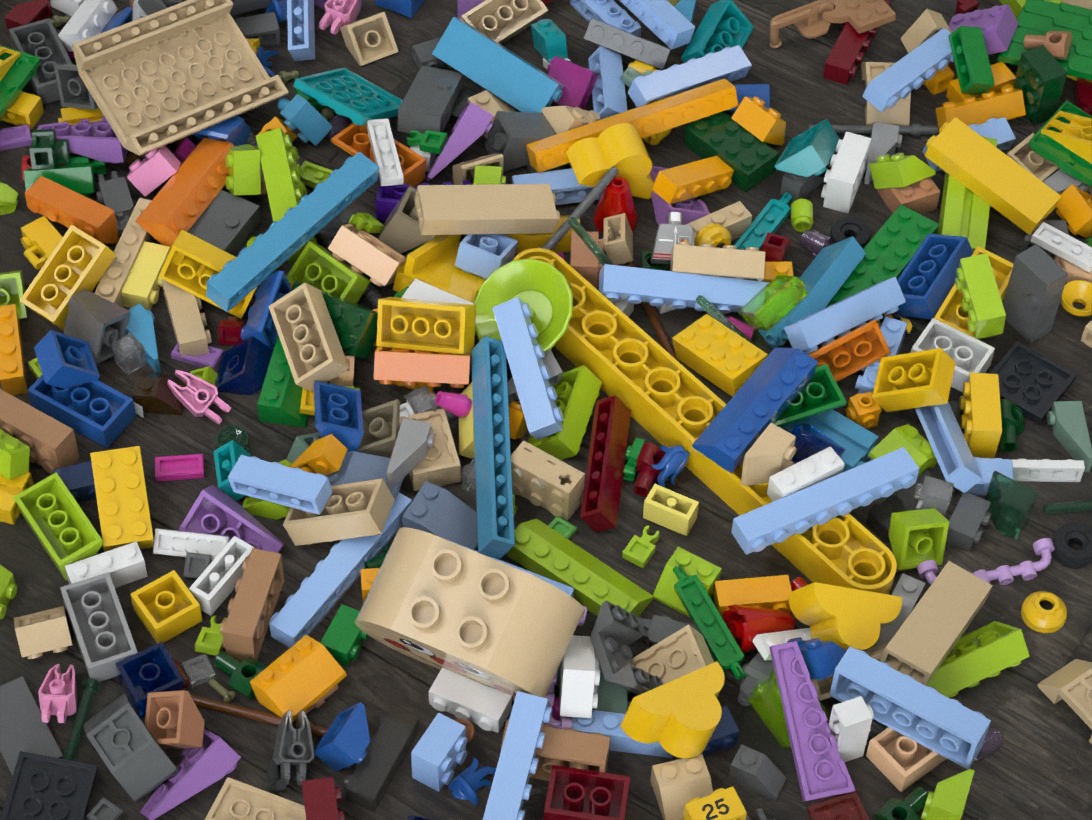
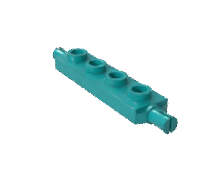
[734,192,792,251]

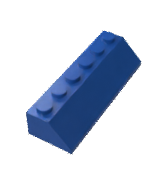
[692,347,818,474]

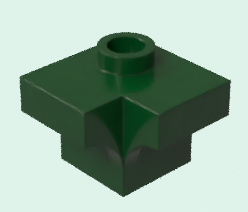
[29,129,70,170]

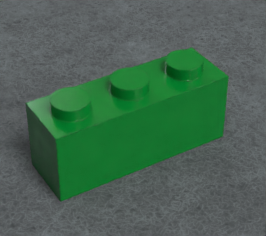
[948,26,995,95]
[23,163,96,197]

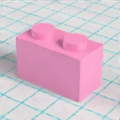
[127,145,181,196]

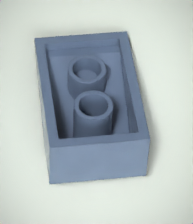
[326,451,403,501]
[402,481,478,550]

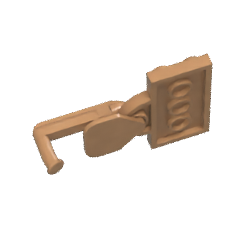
[770,0,896,49]

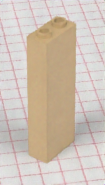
[414,184,560,235]
[879,561,993,686]

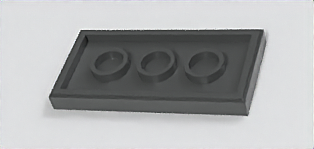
[0,676,64,777]

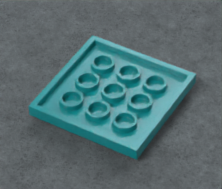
[293,67,403,126]

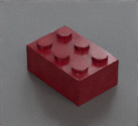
[544,765,630,820]

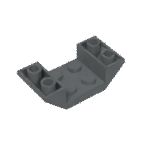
[590,600,663,695]
[83,693,179,803]

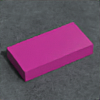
[155,454,204,481]

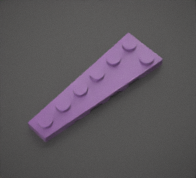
[769,641,855,802]

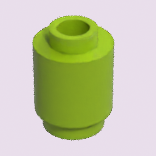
[791,198,813,232]

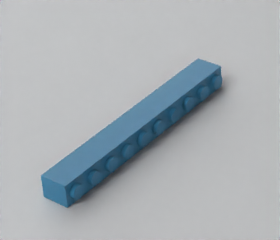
[206,152,380,312]
[471,336,515,559]

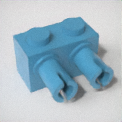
[277,94,333,146]

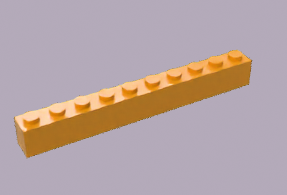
[526,79,738,173]

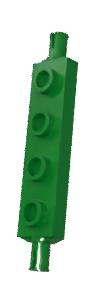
[673,565,746,680]

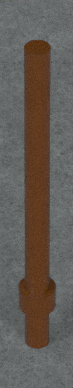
[625,261,679,362]
[190,694,328,737]

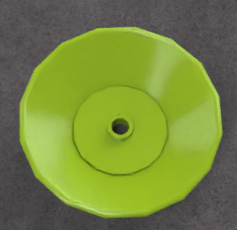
[473,258,573,359]

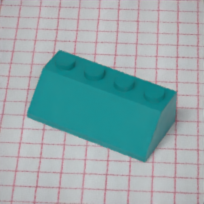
[681,0,754,63]
[775,119,840,177]

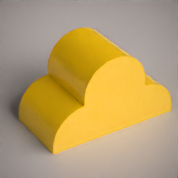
[566,123,654,200]
[789,582,902,651]
[620,661,725,759]

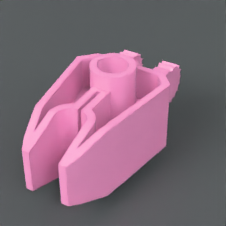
[319,0,362,35]
[167,370,231,424]
[38,664,77,723]

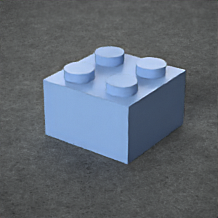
[455,234,518,280]
[411,713,468,792]

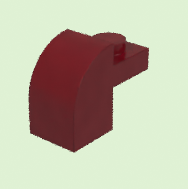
[761,232,792,262]

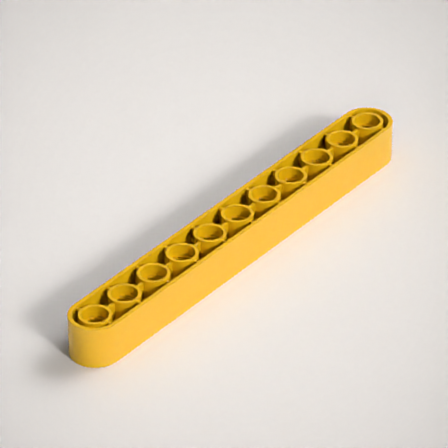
[513,248,897,595]

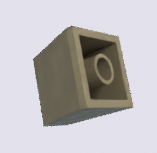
[377,186,436,254]

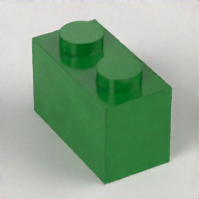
[320,604,369,667]

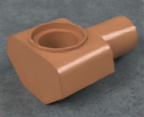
[1024,30,1072,60]

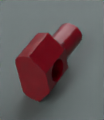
[633,443,665,497]

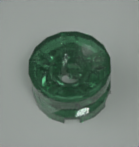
[215,425,250,452]

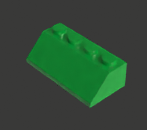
[257,335,309,428]
[774,364,847,427]

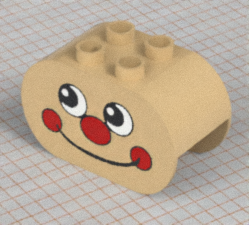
[355,527,585,701]

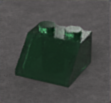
[985,471,1039,540]

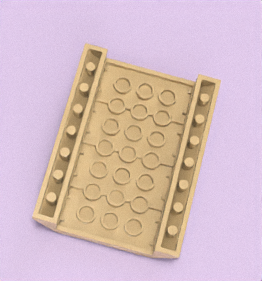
[72,0,289,156]

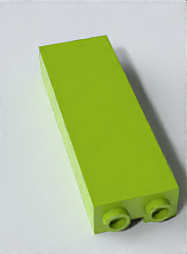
[938,136,997,253]

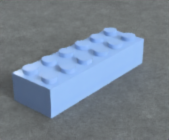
[829,646,991,769]

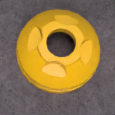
[694,223,732,247]
[1060,280,1092,317]
[1021,591,1067,633]

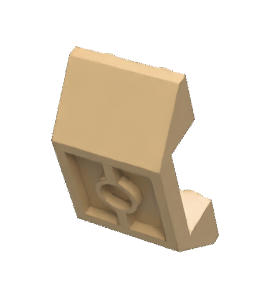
[861,62,911,126]
[1037,659,1092,744]

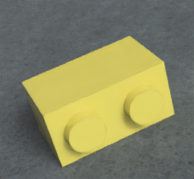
[643,484,699,536]

